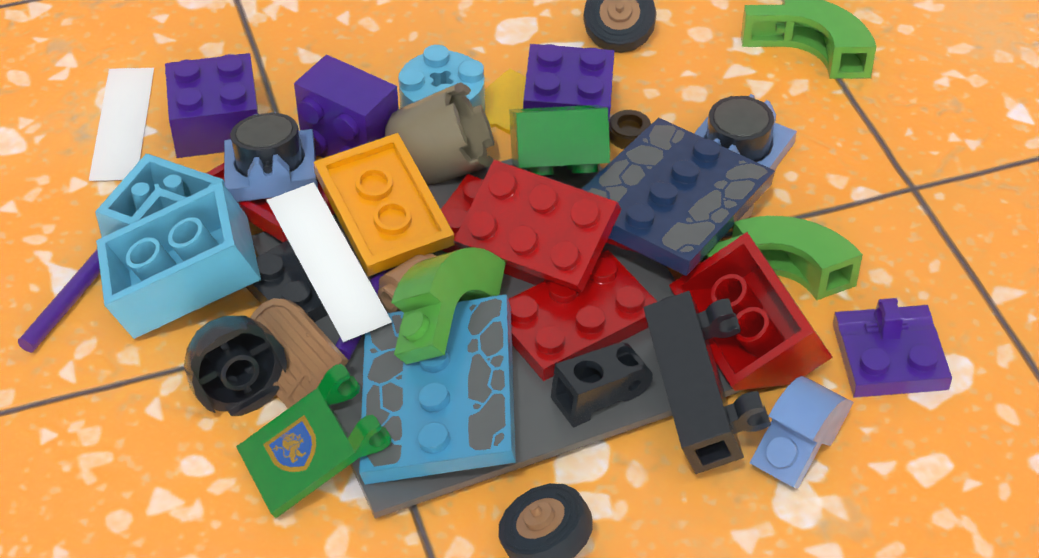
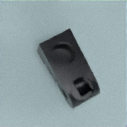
[550,342,653,428]

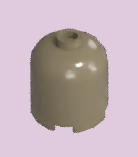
[385,82,494,185]

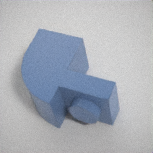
[750,376,854,488]

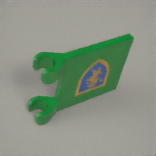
[236,364,391,518]

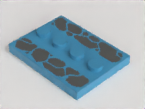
[359,294,516,485]

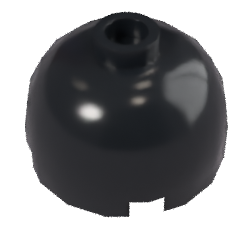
[184,316,287,416]

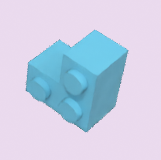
[95,153,225,237]

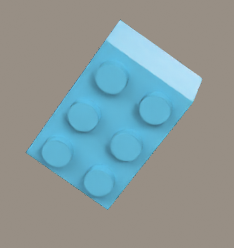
[96,181,261,339]

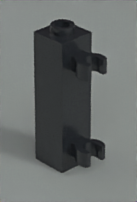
[643,291,771,474]

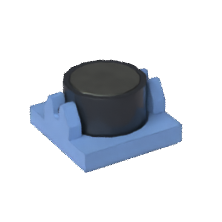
[694,94,797,170]
[224,112,318,202]

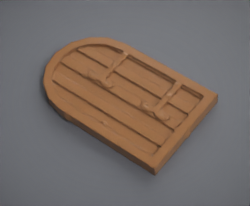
[250,298,349,408]

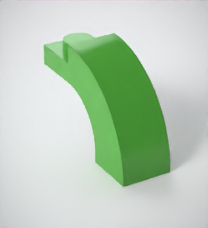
[741,0,877,79]
[701,216,863,300]
[391,247,506,365]

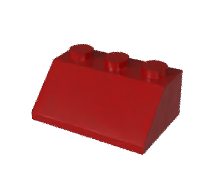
[669,232,833,391]

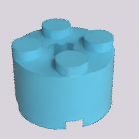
[398,45,485,111]

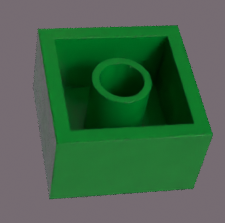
[509,105,610,175]

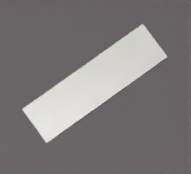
[89,68,154,181]
[267,182,392,342]

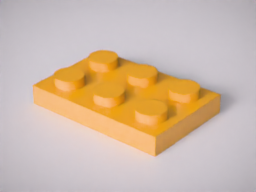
[313,133,454,276]

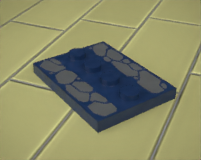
[582,117,775,276]

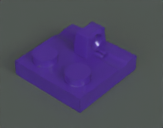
[833,298,952,398]

